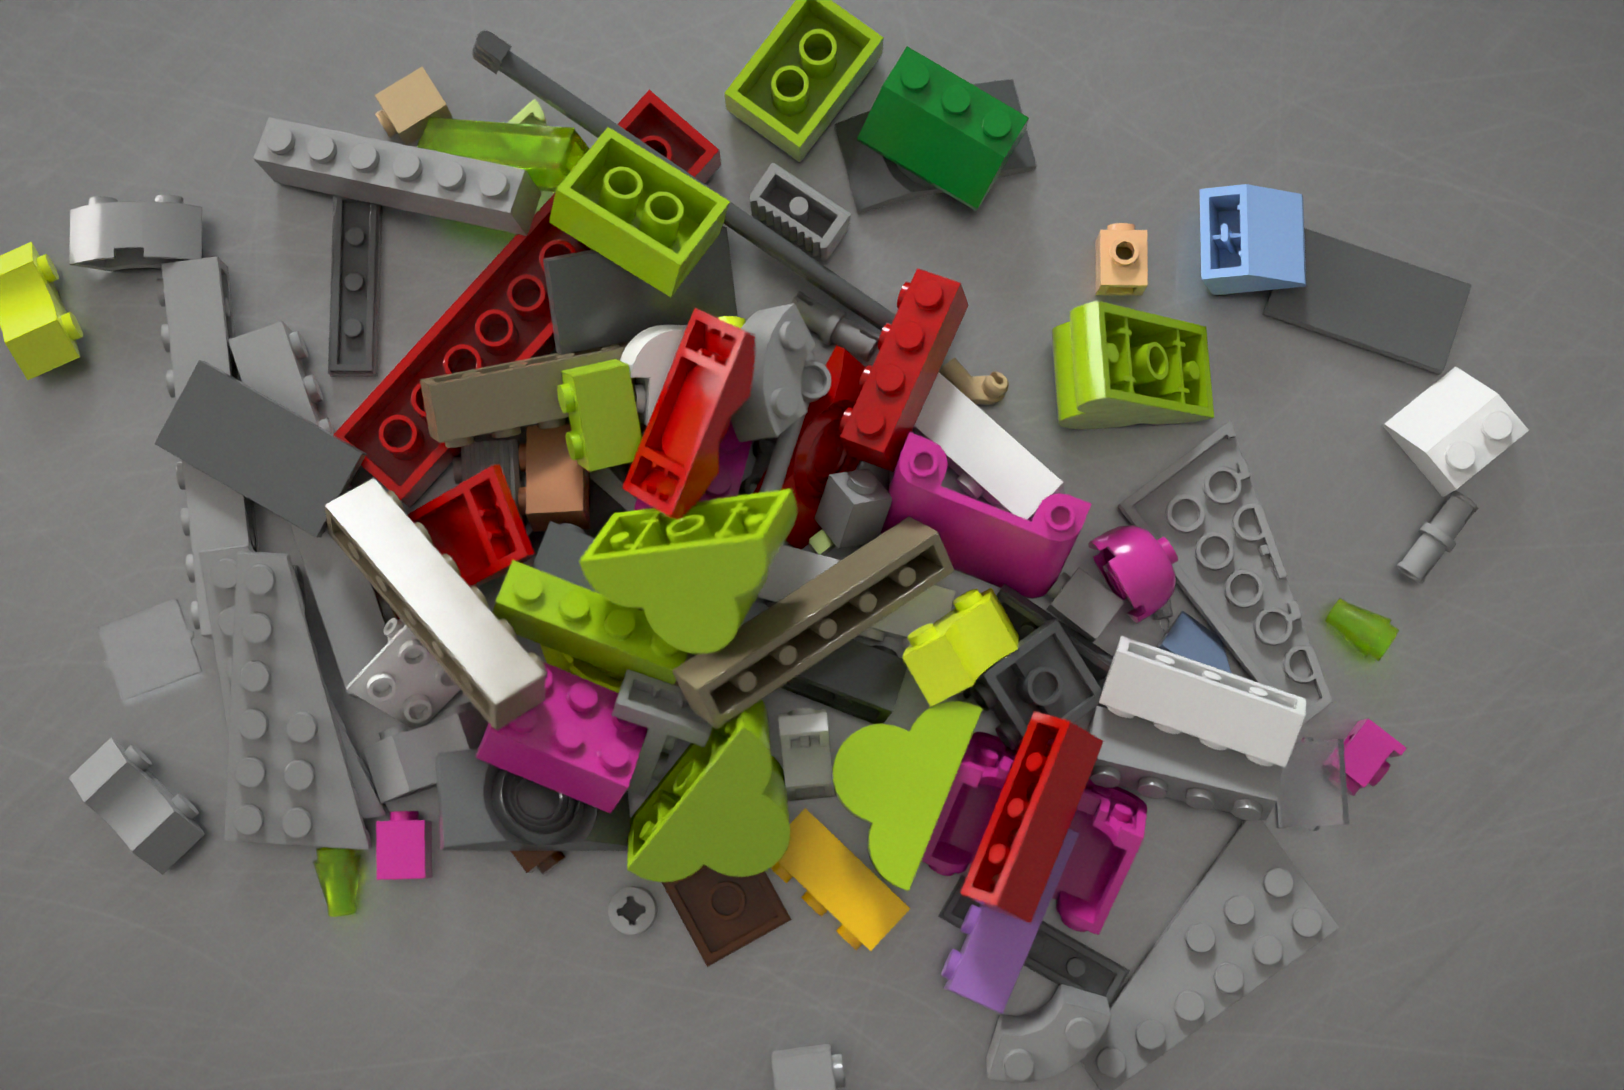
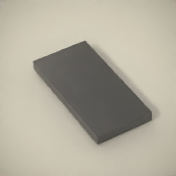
[543,226,738,355]
[1263,228,1472,374]
[154,360,366,537]

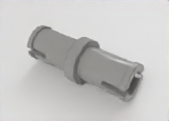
[791,291,880,362]
[1397,491,1479,584]

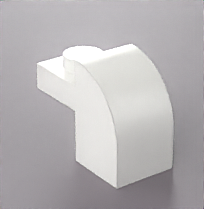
[620,325,688,425]
[778,708,834,801]

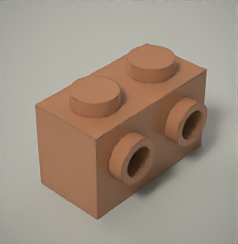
[518,423,590,532]

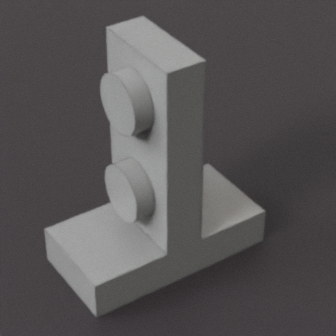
[611,669,712,797]

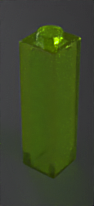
[417,117,590,192]

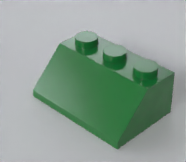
[857,46,1029,211]

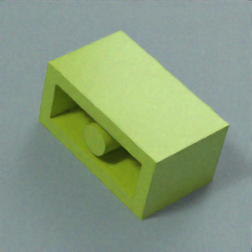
[557,359,642,471]

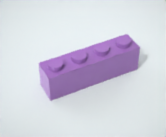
[941,829,1079,1014]

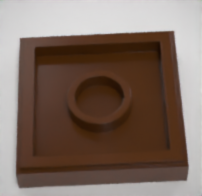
[661,864,792,967]

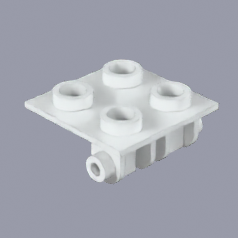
[346,618,461,729]

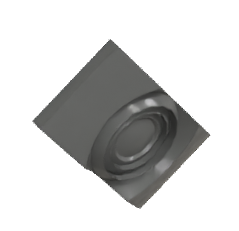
[835,79,1037,214]
[436,749,631,851]

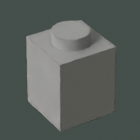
[814,469,892,549]
[1046,567,1125,643]

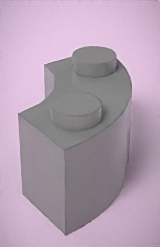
[70,195,202,272]
[731,303,816,442]
[363,702,489,803]
[69,737,205,875]
[986,984,1111,1083]

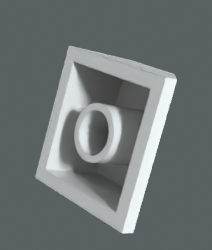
[1382,366,1529,497]

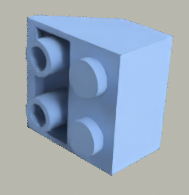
[1199,184,1306,295]

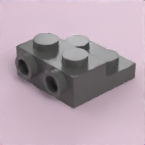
[970,619,1102,750]

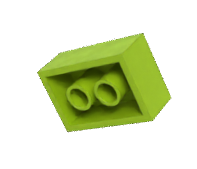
[724,0,884,162]
[549,127,730,297]

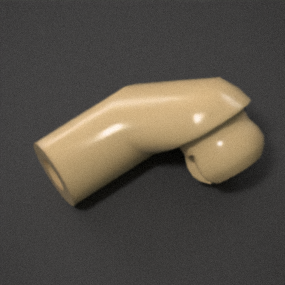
[939,358,1009,405]

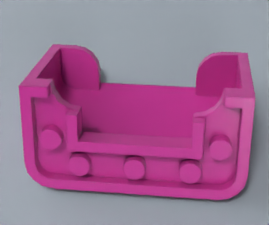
[881,432,1091,599]
[921,732,1147,935]

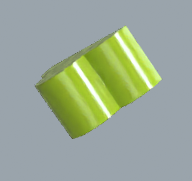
[1051,301,1214,429]
[579,489,797,654]
[627,699,790,882]
[832,701,983,891]

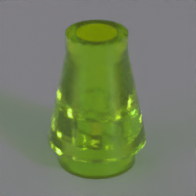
[1325,598,1400,662]
[313,847,361,917]

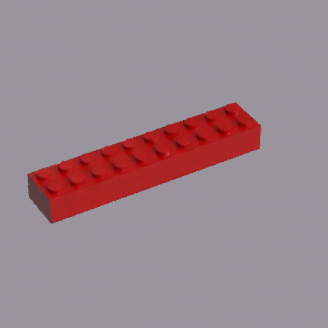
[333,90,722,508]

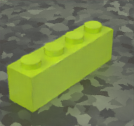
[492,560,688,685]

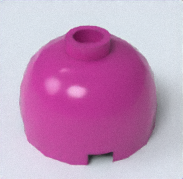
[1088,525,1178,623]

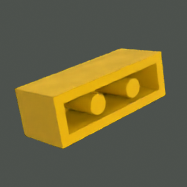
[771,808,911,951]

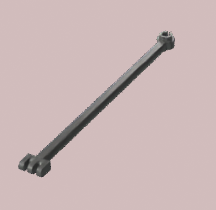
[472,31,896,331]

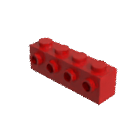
[839,268,969,472]
[960,711,1104,924]

